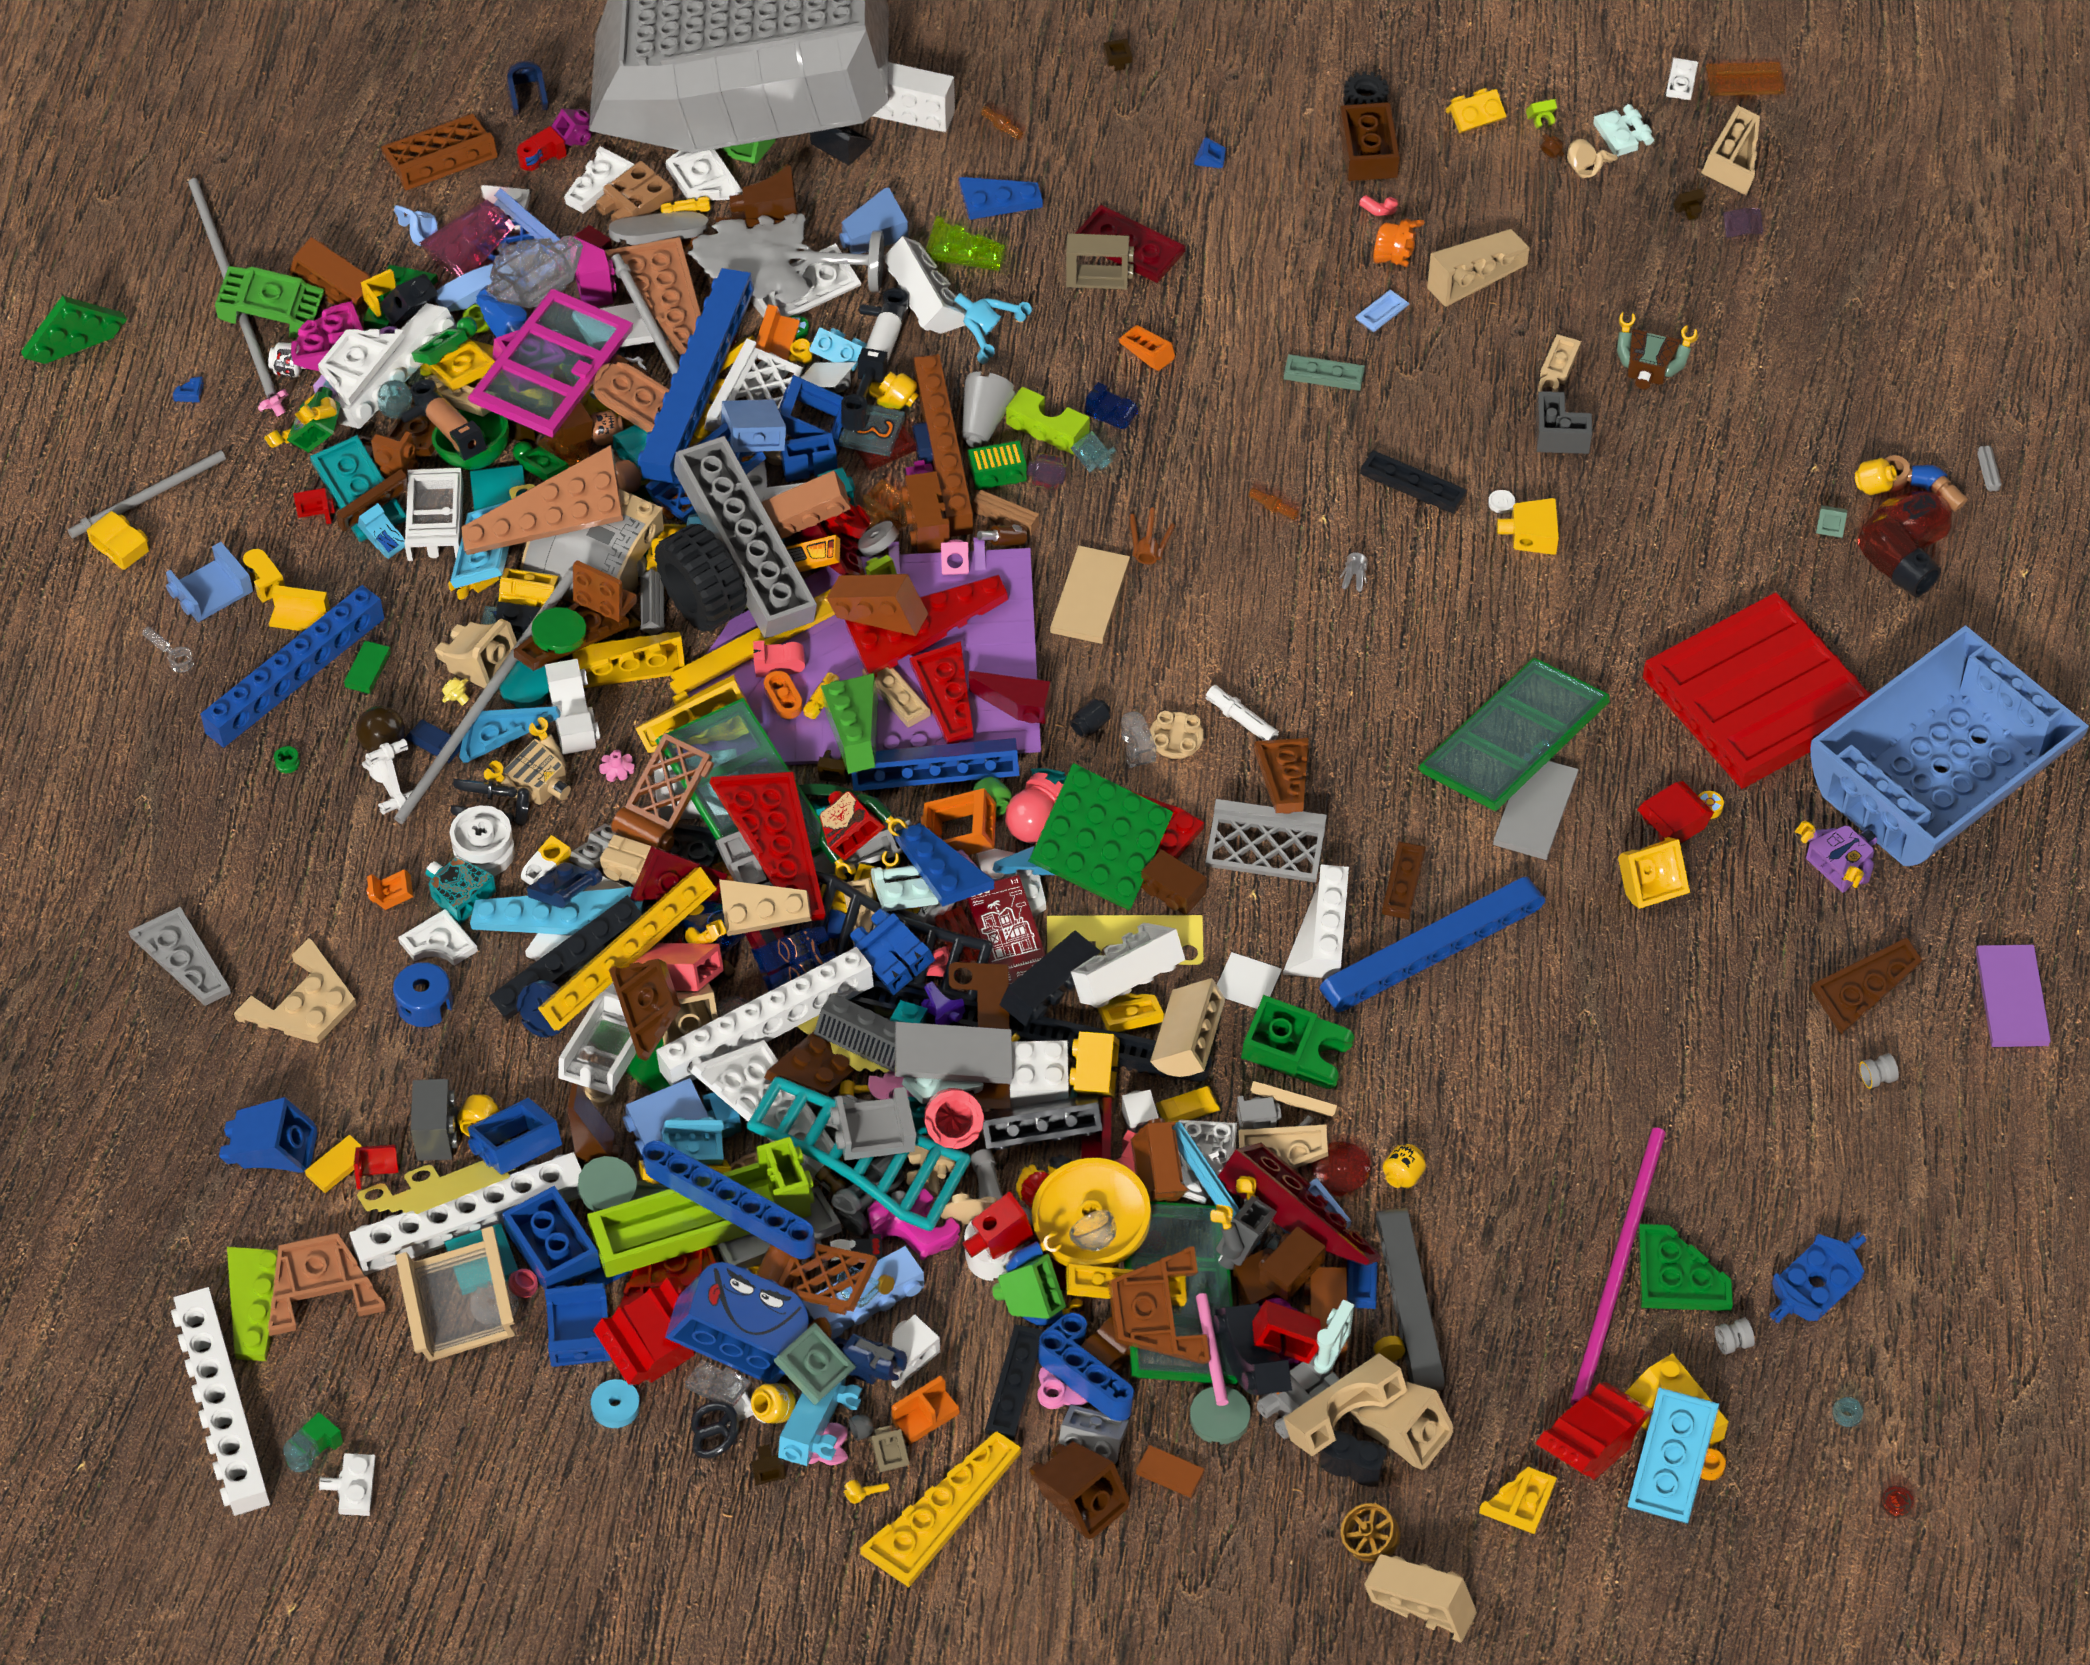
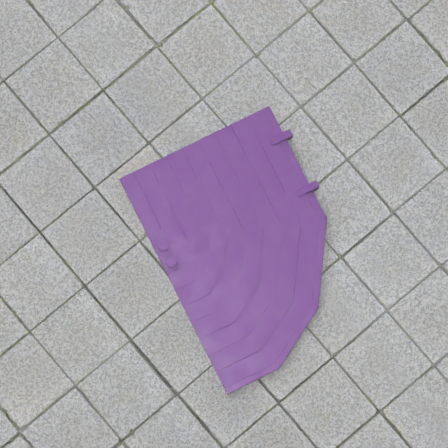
[676,538,1041,767]

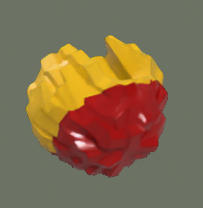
[1016,1164,1056,1208]

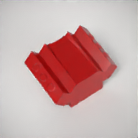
[593,1277,694,1385]
[1535,1382,1653,1480]

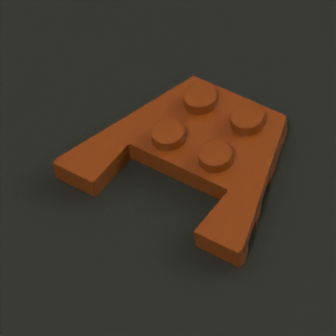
[1108,1246,1210,1364]

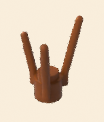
[1130,507,1175,565]

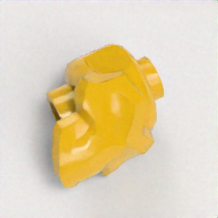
[868,371,919,411]

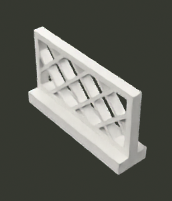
[704,338,803,432]

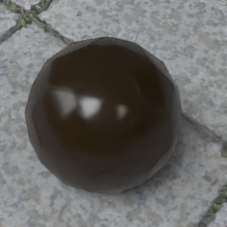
[356,706,405,752]

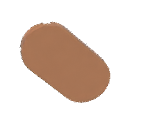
[593,362,669,432]

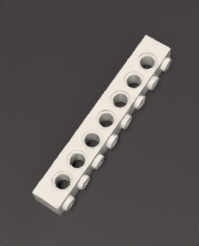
[656,947,874,1086]
[349,1152,581,1275]
[171,1287,270,1516]

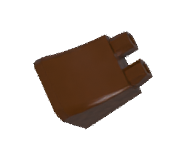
[729,164,798,220]
[1029,1441,1129,1539]

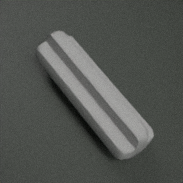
[1977,445,2002,492]

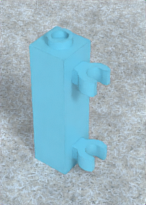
[778,1377,862,1466]

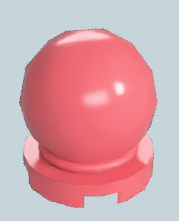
[1005,772,1063,844]
[924,1088,984,1149]

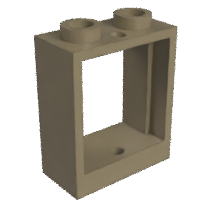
[1066,234,1134,290]

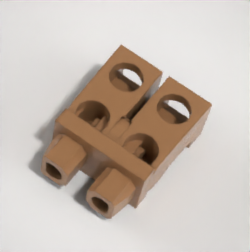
[596,161,674,222]

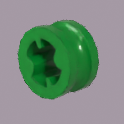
[274,746,300,774]

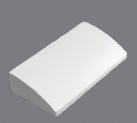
[750,244,861,318]

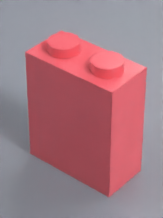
[634,943,724,991]

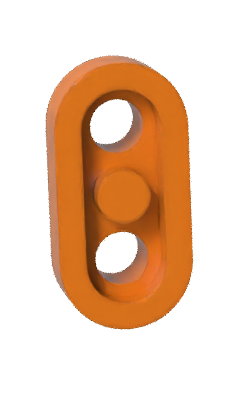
[764,671,803,719]

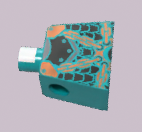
[426,858,496,925]

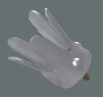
[1339,553,1368,592]

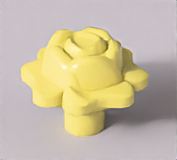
[442,677,470,706]

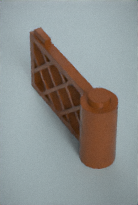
[611,733,714,852]
[756,1243,878,1315]

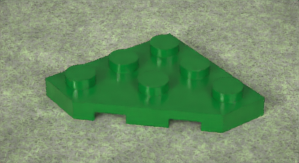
[21,295,127,364]
[1638,1224,1733,1311]

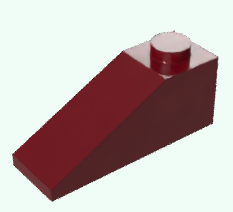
[968,671,1051,724]

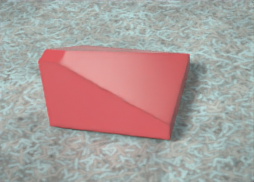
[927,946,958,977]

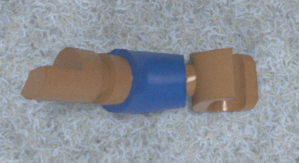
[1885,455,1968,511]

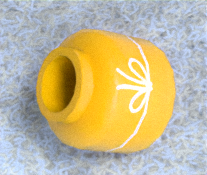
[751,1384,796,1423]

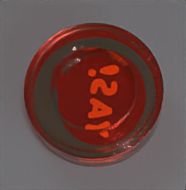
[1881,1485,1914,1518]

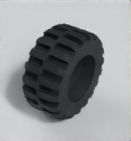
[654,524,747,631]

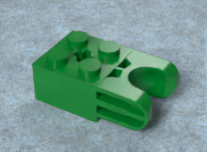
[1241,995,1355,1089]

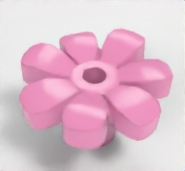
[258,389,289,417]
[599,750,635,782]

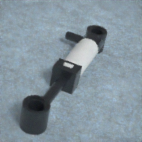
[841,288,908,431]

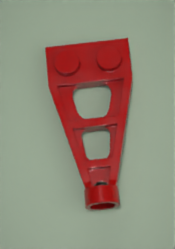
[1103,777,1204,859]

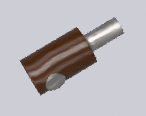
[977,524,1027,546]

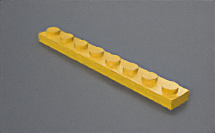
[538,867,717,1031]

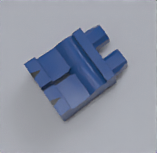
[850,909,935,995]

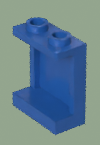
[545,1282,612,1367]

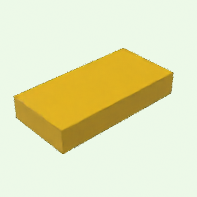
[305,1135,362,1193]

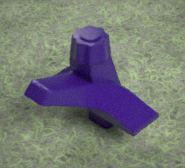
[921,981,965,1025]

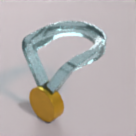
[837,1267,895,1308]

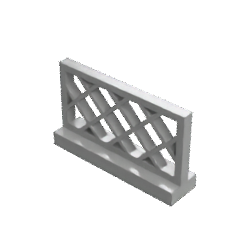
[1205,799,1327,883]

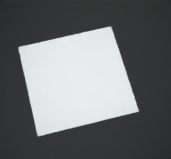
[801,362,857,387]
[1217,952,1282,1009]

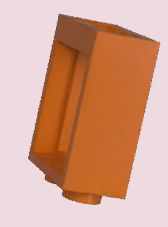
[921,788,996,855]

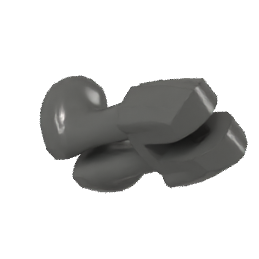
[832,1154,905,1236]

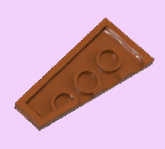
[1254,738,1309,814]

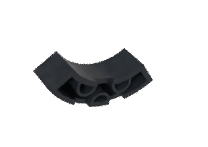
[1213,1303,1292,1395]

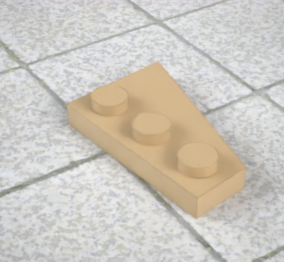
[719,879,812,936]
[1238,1125,1328,1169]

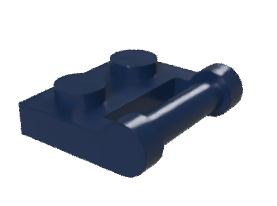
[527,862,602,908]

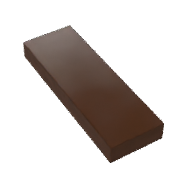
[337,469,407,532]
[1382,841,1426,920]

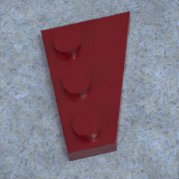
[630,846,727,901]

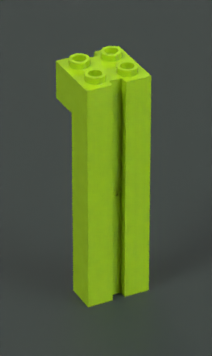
[587,1137,815,1278]

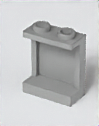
[830,1087,916,1160]

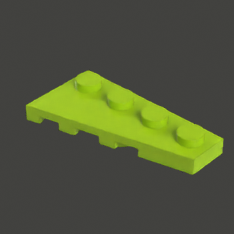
[227,1247,278,1361]

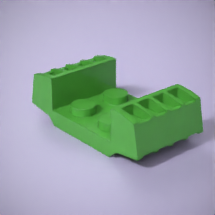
[215,266,324,338]

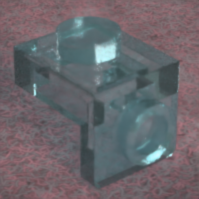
[1070,431,1116,473]

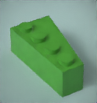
[821,673,878,774]

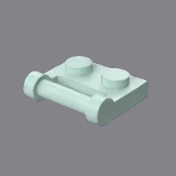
[871,865,939,911]
[1314,1300,1354,1374]

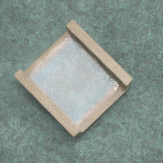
[395,1226,516,1362]

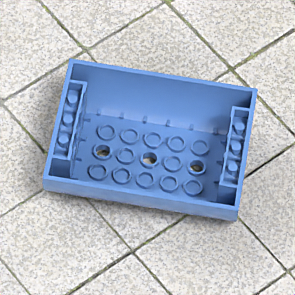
[1811,625,2089,866]

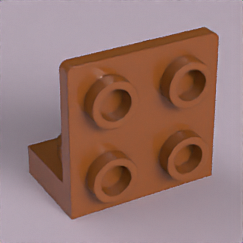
[573,560,637,622]

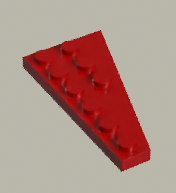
[710,772,825,921]

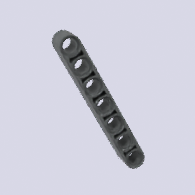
[1376,1207,1445,1391]

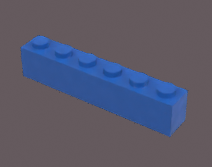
[851,738,1019,791]

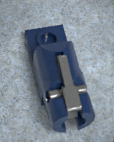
[833,1334,907,1385]

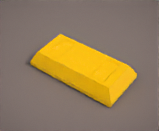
[1155,1086,1220,1123]

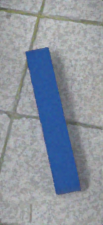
[642,1140,816,1259]

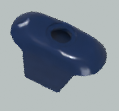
[507,61,548,116]

